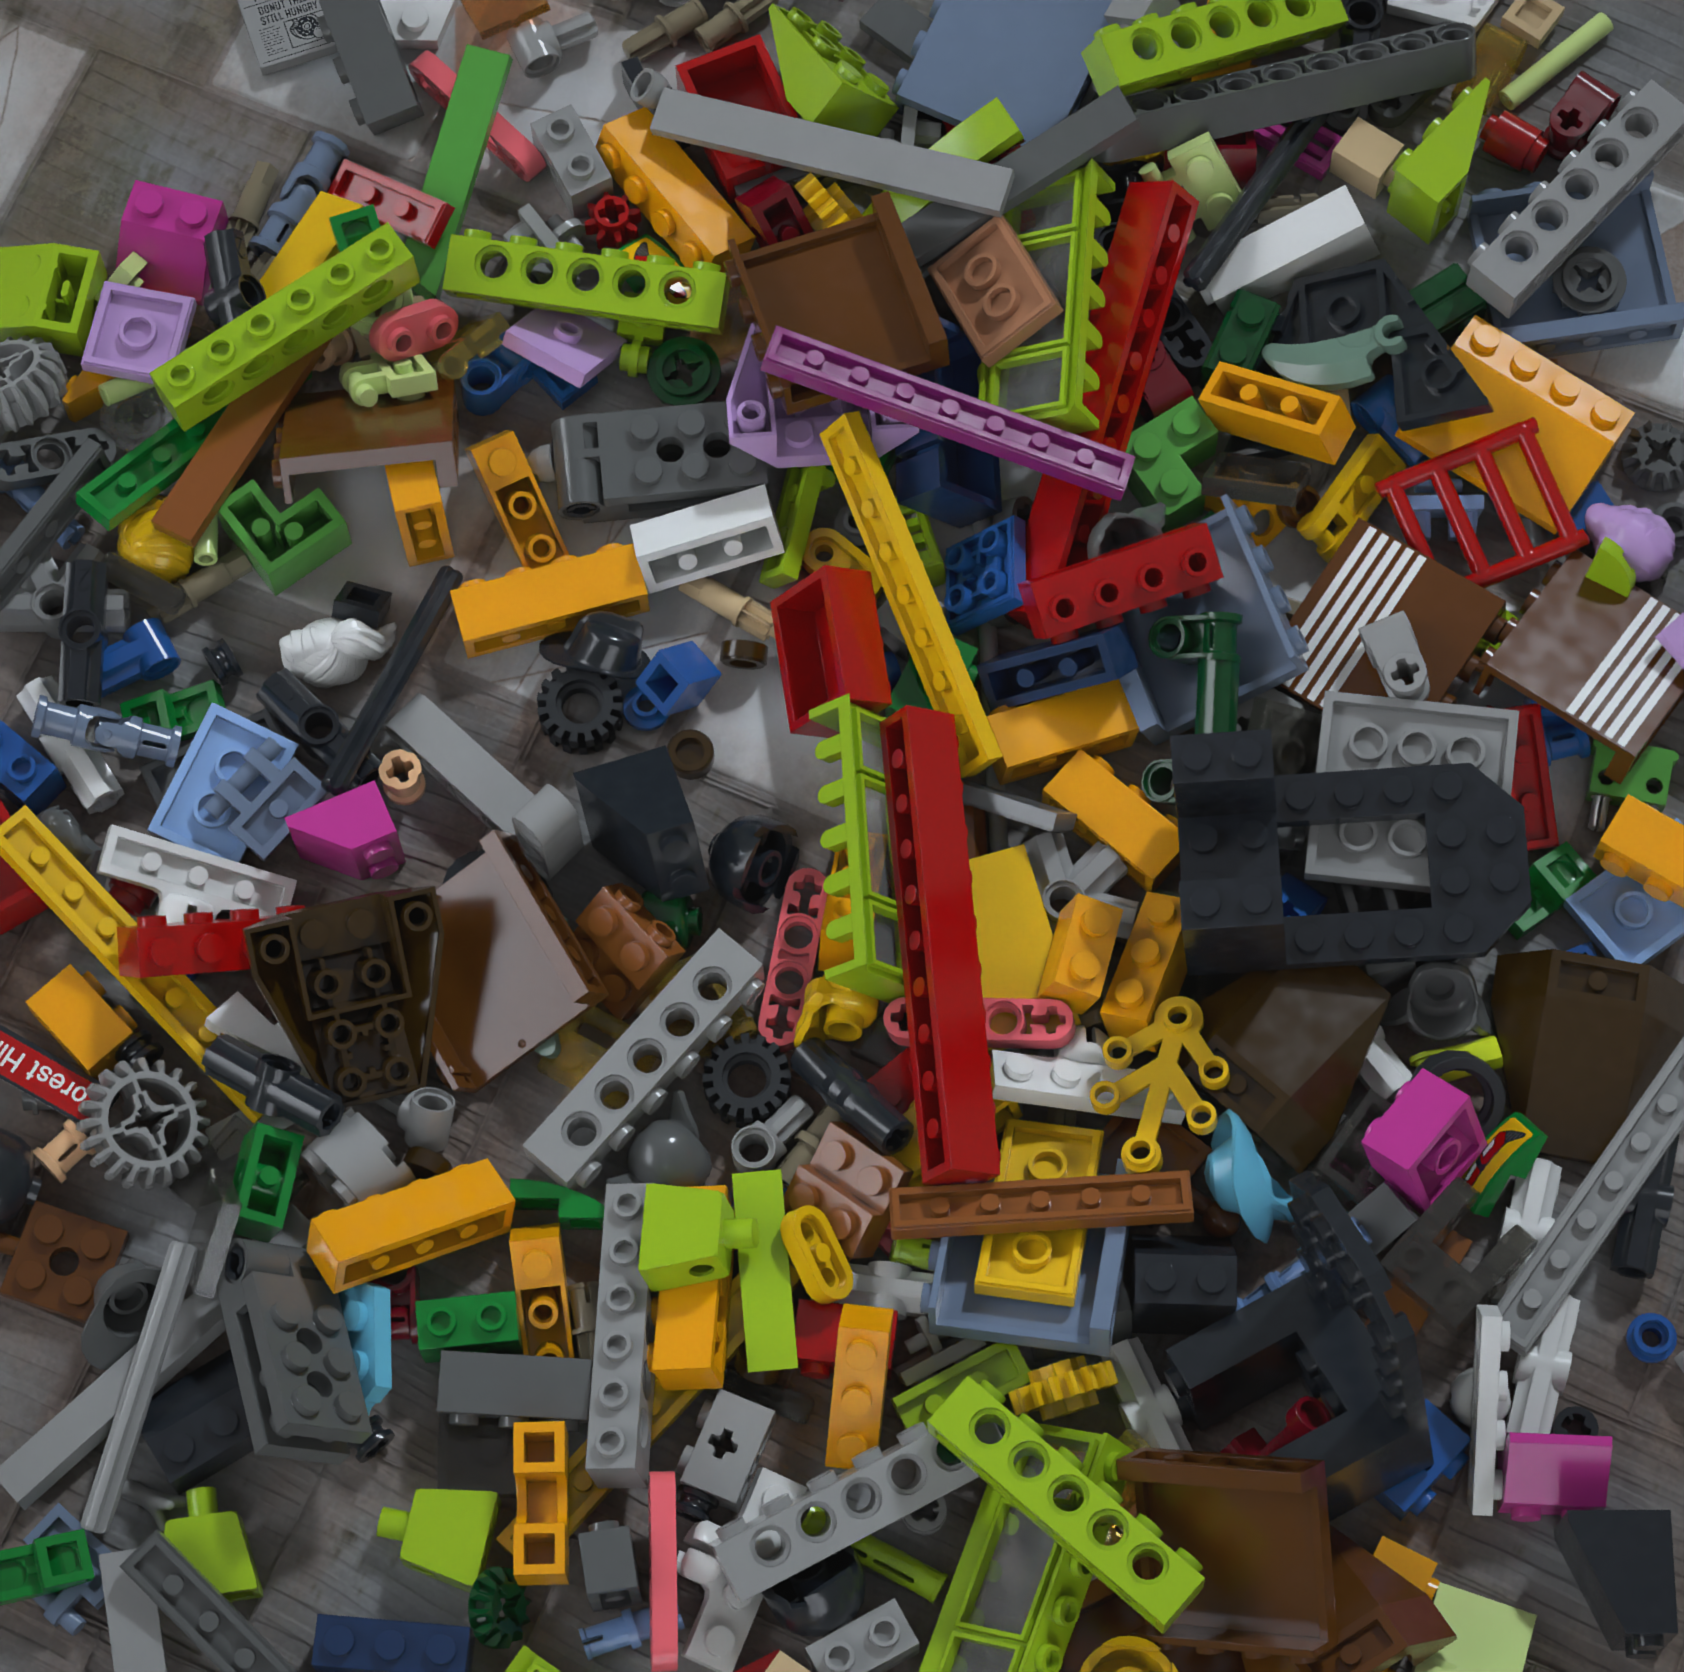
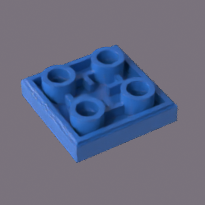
[944,515,1026,636]

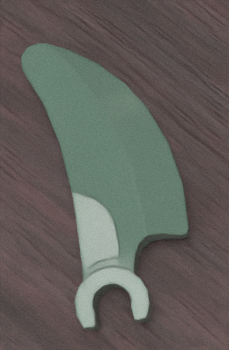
[1262,314,1407,391]

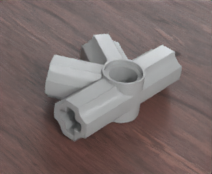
[0,543,132,639]
[1023,832,1139,944]

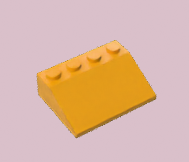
[1395,315,1635,535]

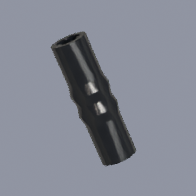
[790,1037,914,1156]

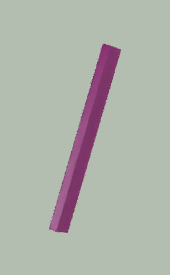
[760,325,1136,501]

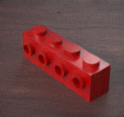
[1017,523,1224,645]
[117,905,305,978]

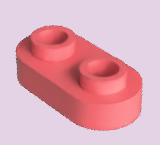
[369,299,459,362]

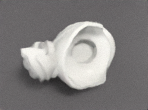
[279,617,397,688]

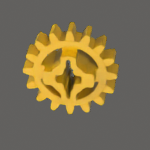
[794,172,863,231]
[1008,1355,1119,1421]

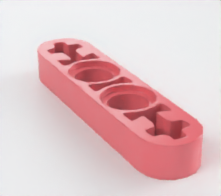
[408,50,546,182]
[758,868,827,1052]
[883,997,1076,1049]
[648,1471,678,1672]

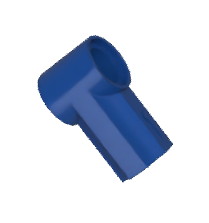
[1350,374,1431,467]
[101,618,181,698]

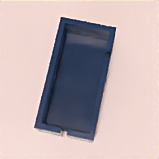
[894,317,1002,529]

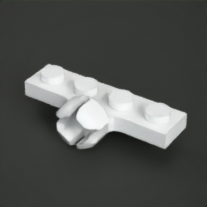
[96,824,297,923]
[990,1025,1186,1125]
[1449,1305,1511,1516]
[677,1467,807,1672]

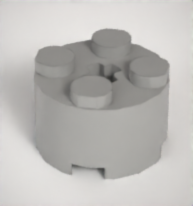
[300,1108,416,1207]

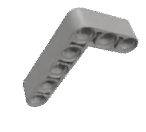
[384,693,584,881]

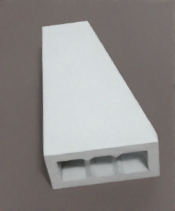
[1200,185,1380,316]

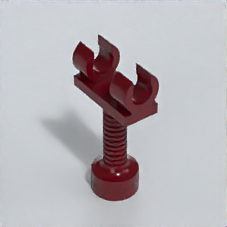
[1219,1396,1331,1456]

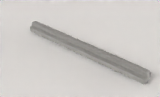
[81,1241,198,1535]

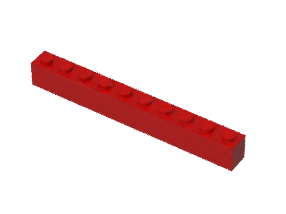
[1005,180,1199,629]
[879,705,1001,1185]

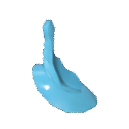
[1204,1109,1348,1244]

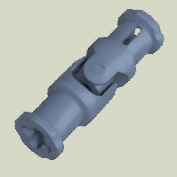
[248,131,350,257]
[30,695,182,768]

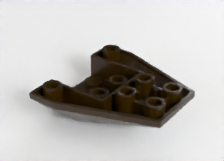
[242,886,444,1108]
[1490,949,1684,1165]
[1154,965,1392,1174]

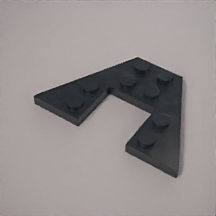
[1217,258,1494,469]

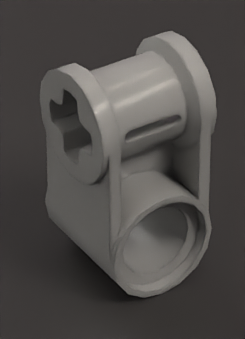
[1358,610,1430,701]

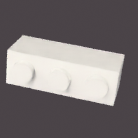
[630,484,785,594]

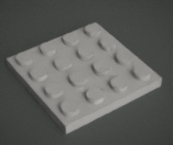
[1304,691,1519,893]

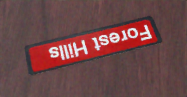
[0,1024,120,1123]

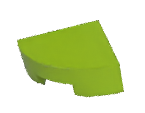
[1585,536,1636,598]

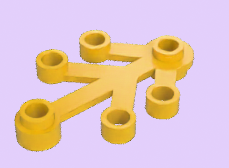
[1090,996,1230,1174]

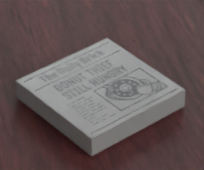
[237,0,338,76]

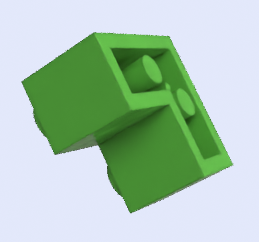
[1126,396,1219,533]
[217,479,352,596]

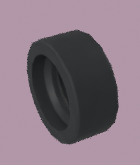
[1410,1050,1506,1138]

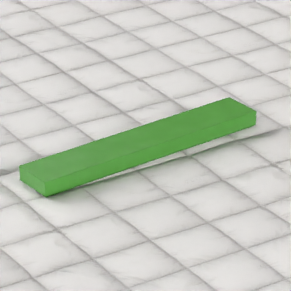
[405,44,513,300]

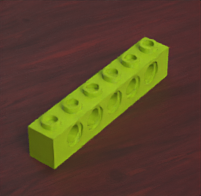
[1081,0,1349,97]
[149,222,421,432]
[442,229,730,335]
[927,1376,1205,1634]

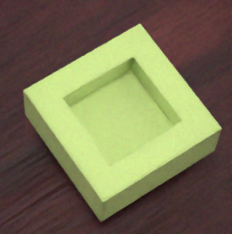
[94,251,148,302]

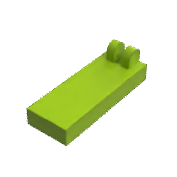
[759,465,836,589]
[890,1342,1030,1430]

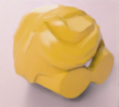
[117,495,194,587]

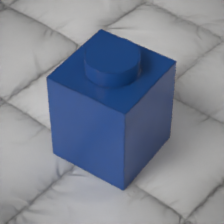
[635,641,722,717]

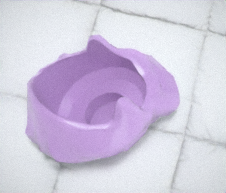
[1585,503,1675,583]

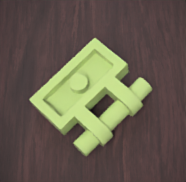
[1139,131,1242,244]
[339,352,438,407]

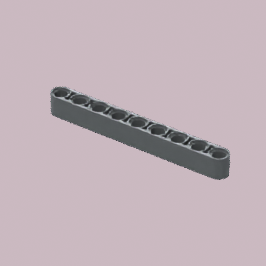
[1093,22,1477,163]

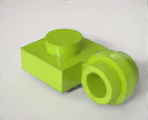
[617,291,667,378]

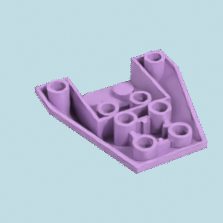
[726,323,919,468]

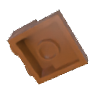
[573,883,686,1021]
[784,1121,914,1261]

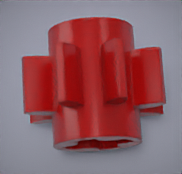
[584,192,642,250]

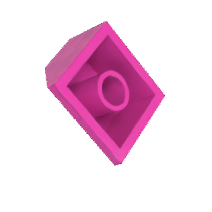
[115,180,228,306]
[284,780,406,880]
[1361,1068,1488,1218]
[1497,1432,1613,1522]

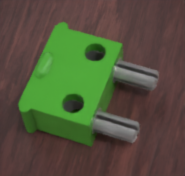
[1585,739,1679,831]

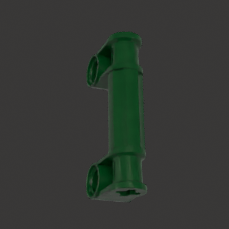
[1141,612,1243,806]

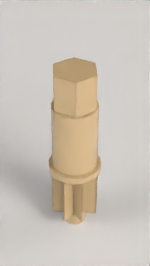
[678,576,775,642]

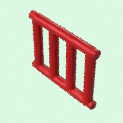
[1374,417,1590,589]

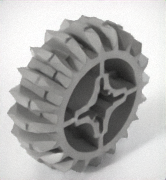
[0,335,69,437]
[76,1057,211,1191]

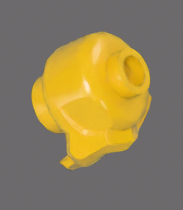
[794,975,879,1048]

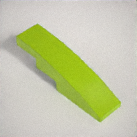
[862,97,1024,223]
[732,1169,799,1373]

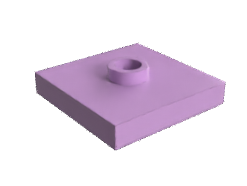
[81,281,197,384]
[502,309,628,388]

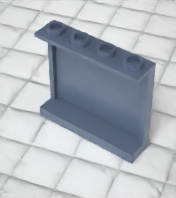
[892,0,1113,149]
[1466,170,1684,358]
[1119,494,1309,746]
[920,1158,1131,1357]

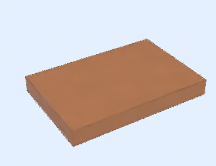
[927,214,1064,368]

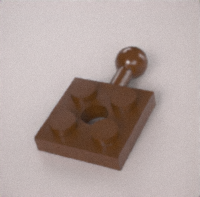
[1098,1116,1241,1239]
[0,1201,130,1324]

